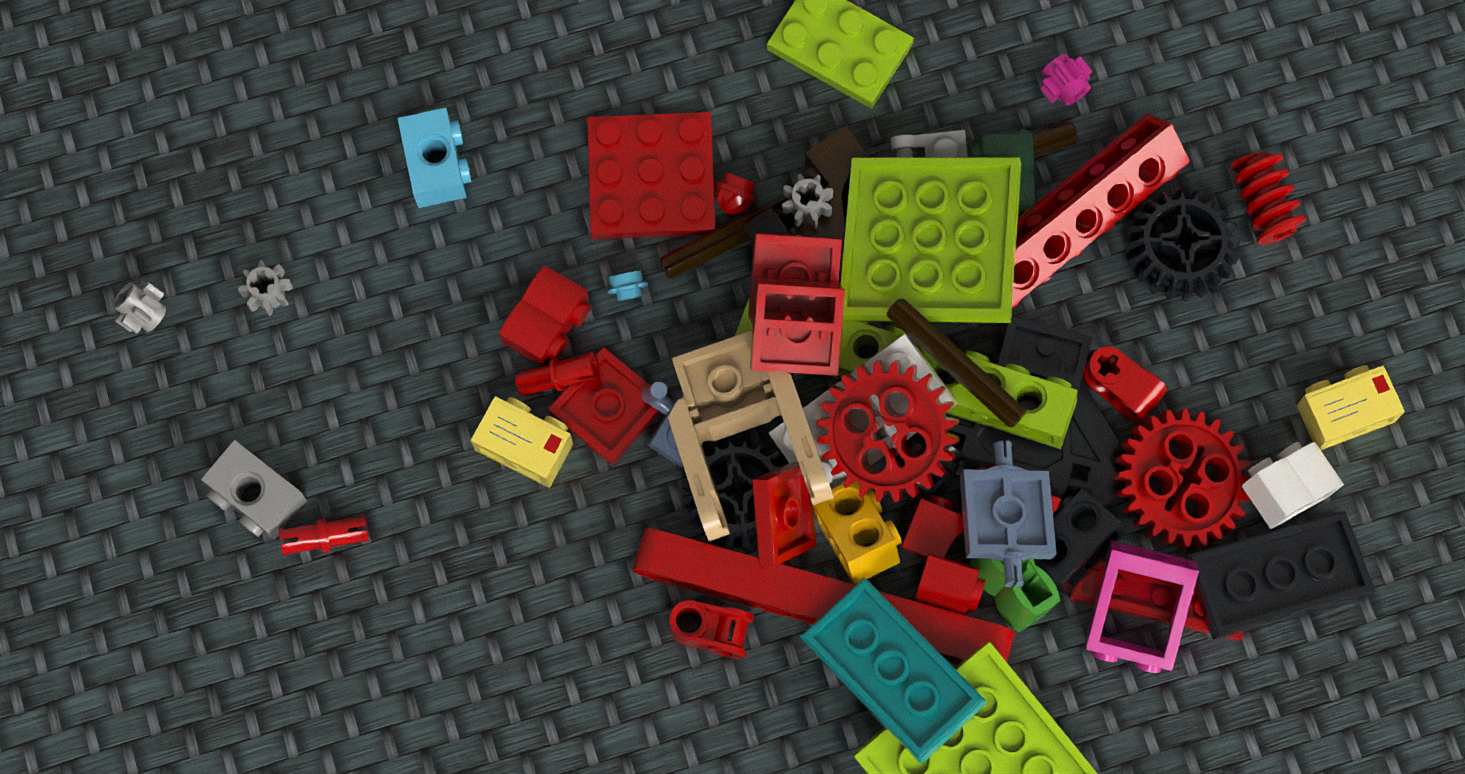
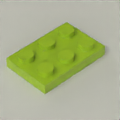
[767,0,914,109]

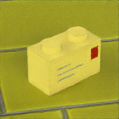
[1297,365,1405,450]
[471,396,573,488]

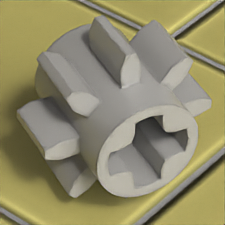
[782,174,833,228]
[238,260,293,316]
[113,280,166,334]

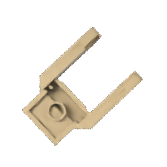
[668,330,834,541]

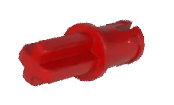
[515,352,600,396]

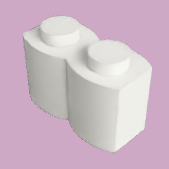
[1242,442,1344,529]

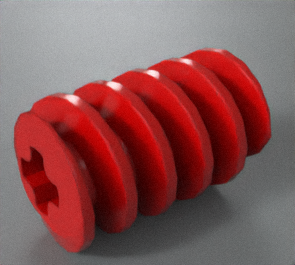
[1230,152,1306,245]

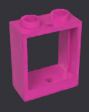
[1085,540,1199,673]

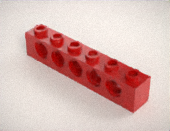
[1012,113,1190,308]

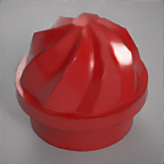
[716,173,756,215]

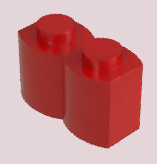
[499,265,591,366]
[915,553,986,615]

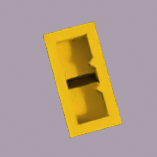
[810,482,902,585]

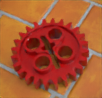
[817,360,959,502]
[1113,409,1251,549]

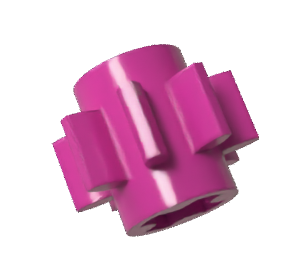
[1040,54,1093,106]

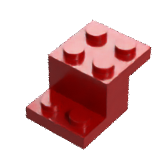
[748,232,845,376]

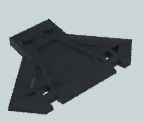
[908,316,1126,506]

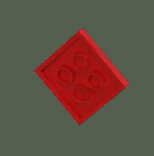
[588,112,715,239]

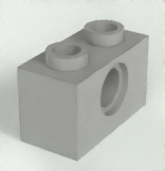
[201,440,307,540]

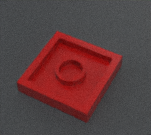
[548,347,661,466]
[752,462,816,566]

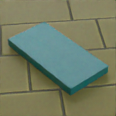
[800,577,987,764]

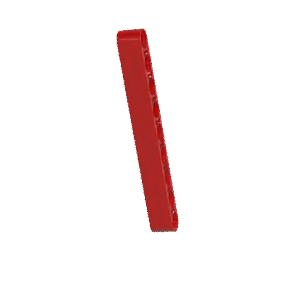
[632,528,1015,665]

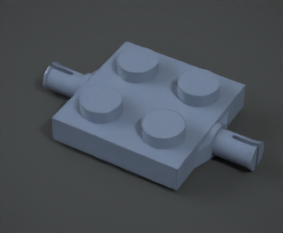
[960,441,1056,588]

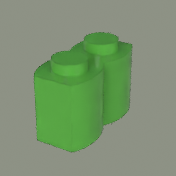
[970,558,1060,632]

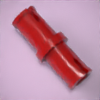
[279,514,369,556]

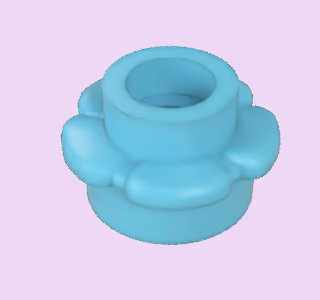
[607,271,648,301]

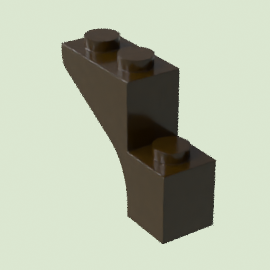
[787,125,870,284]

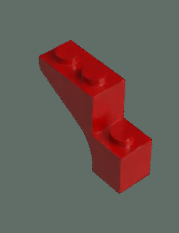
[898,463,1061,560]

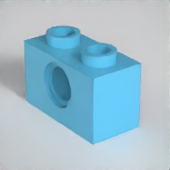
[398,108,472,208]

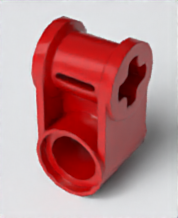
[1083,346,1167,424]
[669,600,755,659]

